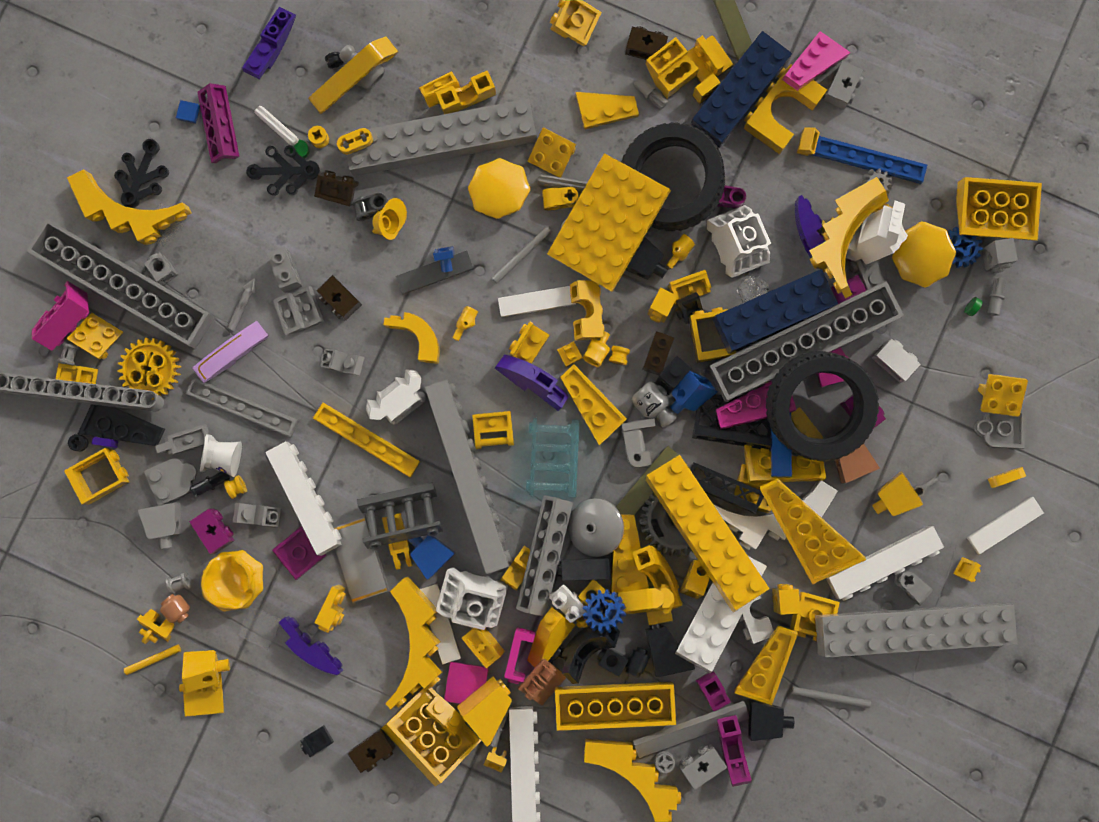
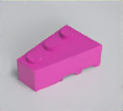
[32,281,89,351]

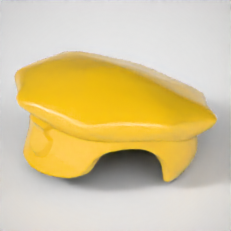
[468,158,530,219]
[892,221,956,288]
[201,550,263,612]

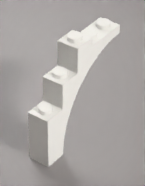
[714,480,838,550]

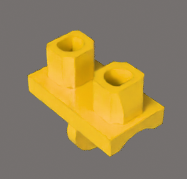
[137,609,175,644]

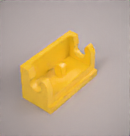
[668,270,711,305]
[461,627,505,669]

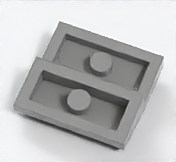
[273,286,324,335]

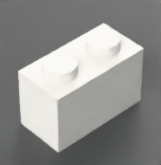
[872,339,921,383]

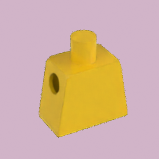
[872,471,923,516]
[679,559,710,599]
[182,650,230,693]

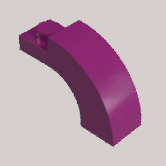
[717,715,752,787]

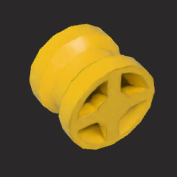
[308,126,329,148]
[609,346,630,365]
[224,475,247,499]

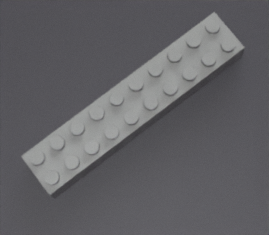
[343,98,537,176]
[26,218,215,349]
[708,281,904,402]
[425,380,512,574]
[815,603,1018,657]

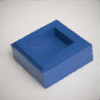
[176,100,200,124]

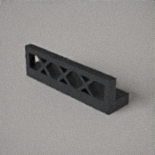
[690,462,764,514]

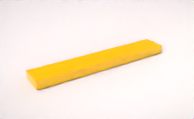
[313,403,421,478]

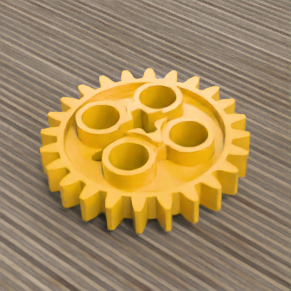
[117,338,181,400]

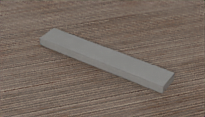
[185,377,299,437]
[633,701,749,758]

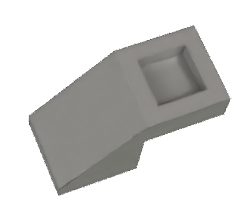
[320,349,365,376]
[233,503,281,527]

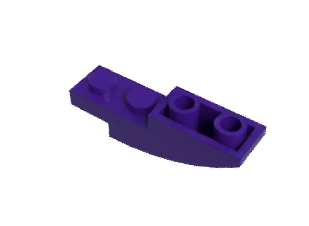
[242,7,296,79]
[795,195,825,258]
[495,354,570,411]
[278,616,343,675]

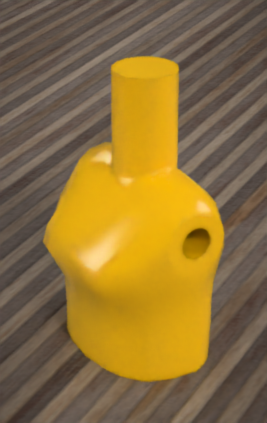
[666,234,695,269]
[452,306,478,341]
[583,331,610,367]

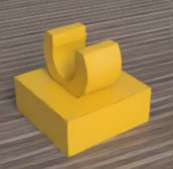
[557,341,583,367]
[953,557,981,582]
[484,747,507,773]

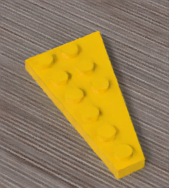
[760,478,866,584]

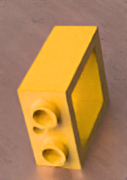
[688,307,736,363]
[64,448,129,505]

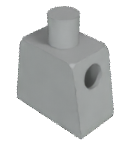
[138,503,181,549]

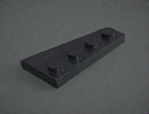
[78,404,165,446]

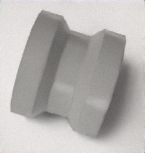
[654,750,675,773]

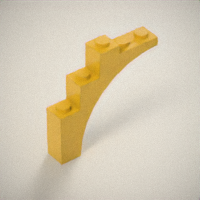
[67,169,192,245]
[809,177,889,299]
[385,577,443,710]
[584,739,681,822]

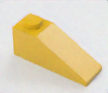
[527,607,575,668]

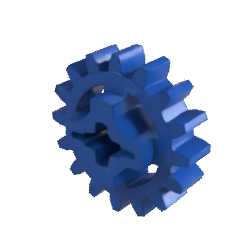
[947,226,983,268]
[583,589,626,633]

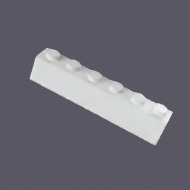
[265,441,342,556]
[826,526,944,601]
[509,706,541,822]

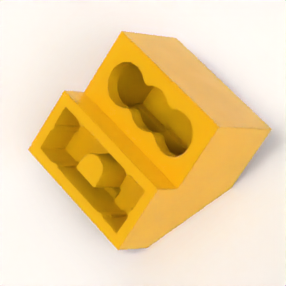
[645,37,699,99]

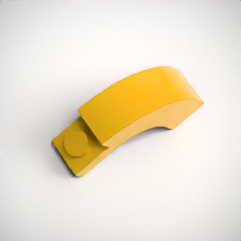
[383,312,440,364]
[632,545,683,612]

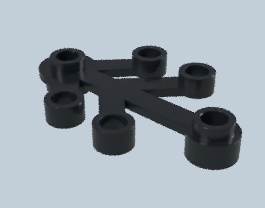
[114,138,169,208]
[246,145,320,196]

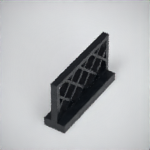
[692,394,772,449]

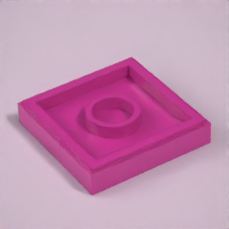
[444,661,489,704]

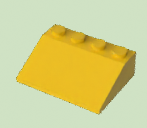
[956,177,1042,241]
[381,685,481,786]

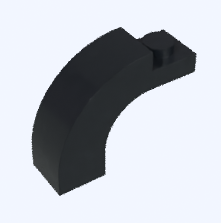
[561,621,620,684]

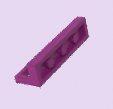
[197,83,240,163]

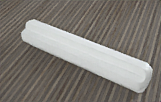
[255,106,299,146]

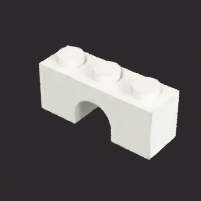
[739,596,774,644]

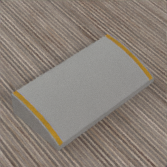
[334,517,390,603]

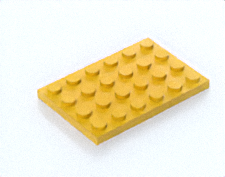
[547,153,671,292]

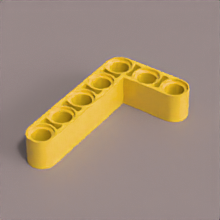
[308,36,398,114]

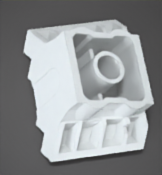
[846,201,908,265]
[707,205,771,278]
[366,369,424,425]
[436,568,508,630]

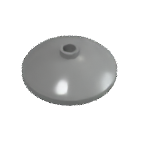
[568,498,624,557]

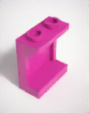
[504,627,536,684]

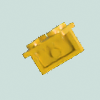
[687,35,733,83]
[978,374,1028,417]

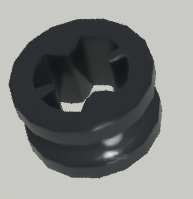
[325,52,344,69]
[68,434,88,452]

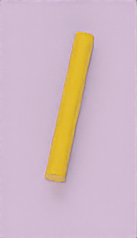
[124,644,181,675]

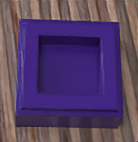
[92,437,118,448]

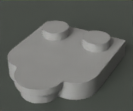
[974,410,1026,449]
[144,458,197,506]

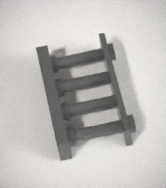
[357,482,443,549]

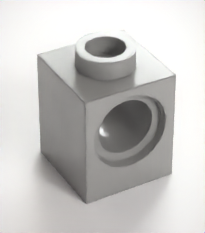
[144,253,178,285]

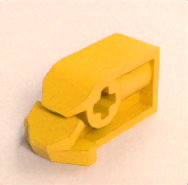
[618,584,675,614]

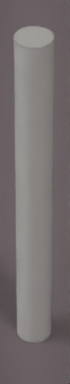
[492,226,551,283]
[792,687,871,708]

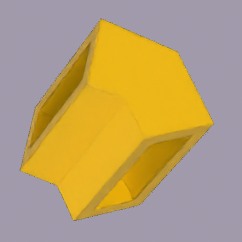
[797,127,820,156]

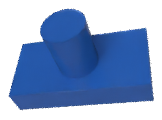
[433,246,455,272]

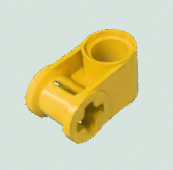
[542,187,579,211]

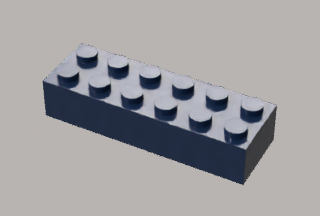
[690,31,792,148]
[712,269,838,354]

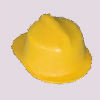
[372,198,407,240]

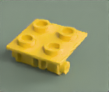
[527,127,576,178]
[67,313,123,359]
[179,673,224,717]

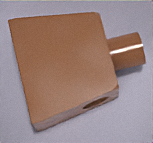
[835,444,880,483]

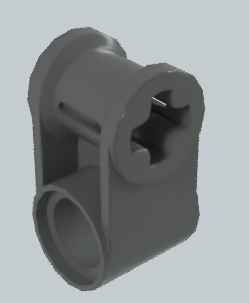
[351,193,388,221]

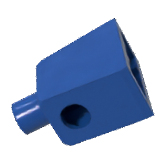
[670,371,718,414]
[408,536,456,580]

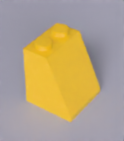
[457,676,512,747]

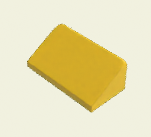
[419,71,461,108]

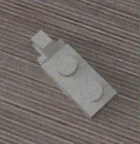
[155,424,209,455]

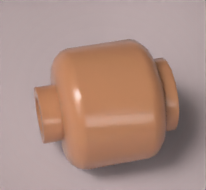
[160,594,190,624]

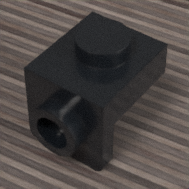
[675,292,703,325]
[300,725,334,757]

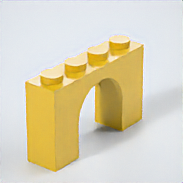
[743,64,827,155]

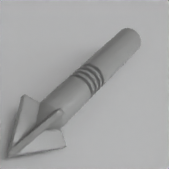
[227,279,256,331]

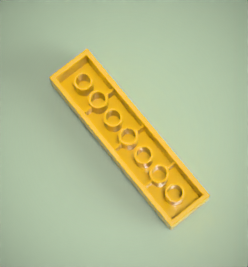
[646,455,770,613]

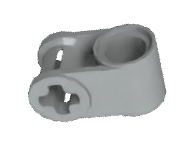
[894,570,933,606]

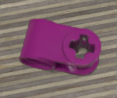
[717,185,746,209]

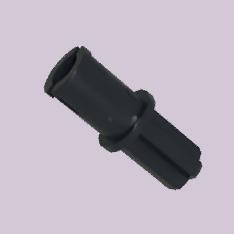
[191,472,230,497]

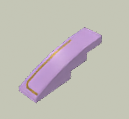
[192,321,268,384]

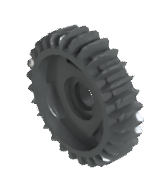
[640,494,693,557]

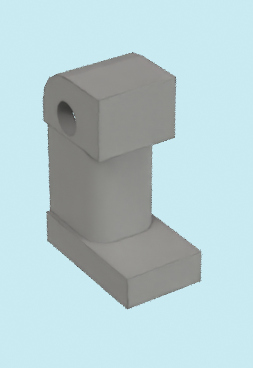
[621,418,656,468]

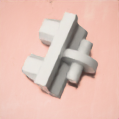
[549,584,586,623]

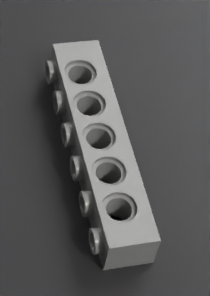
[516,495,573,616]

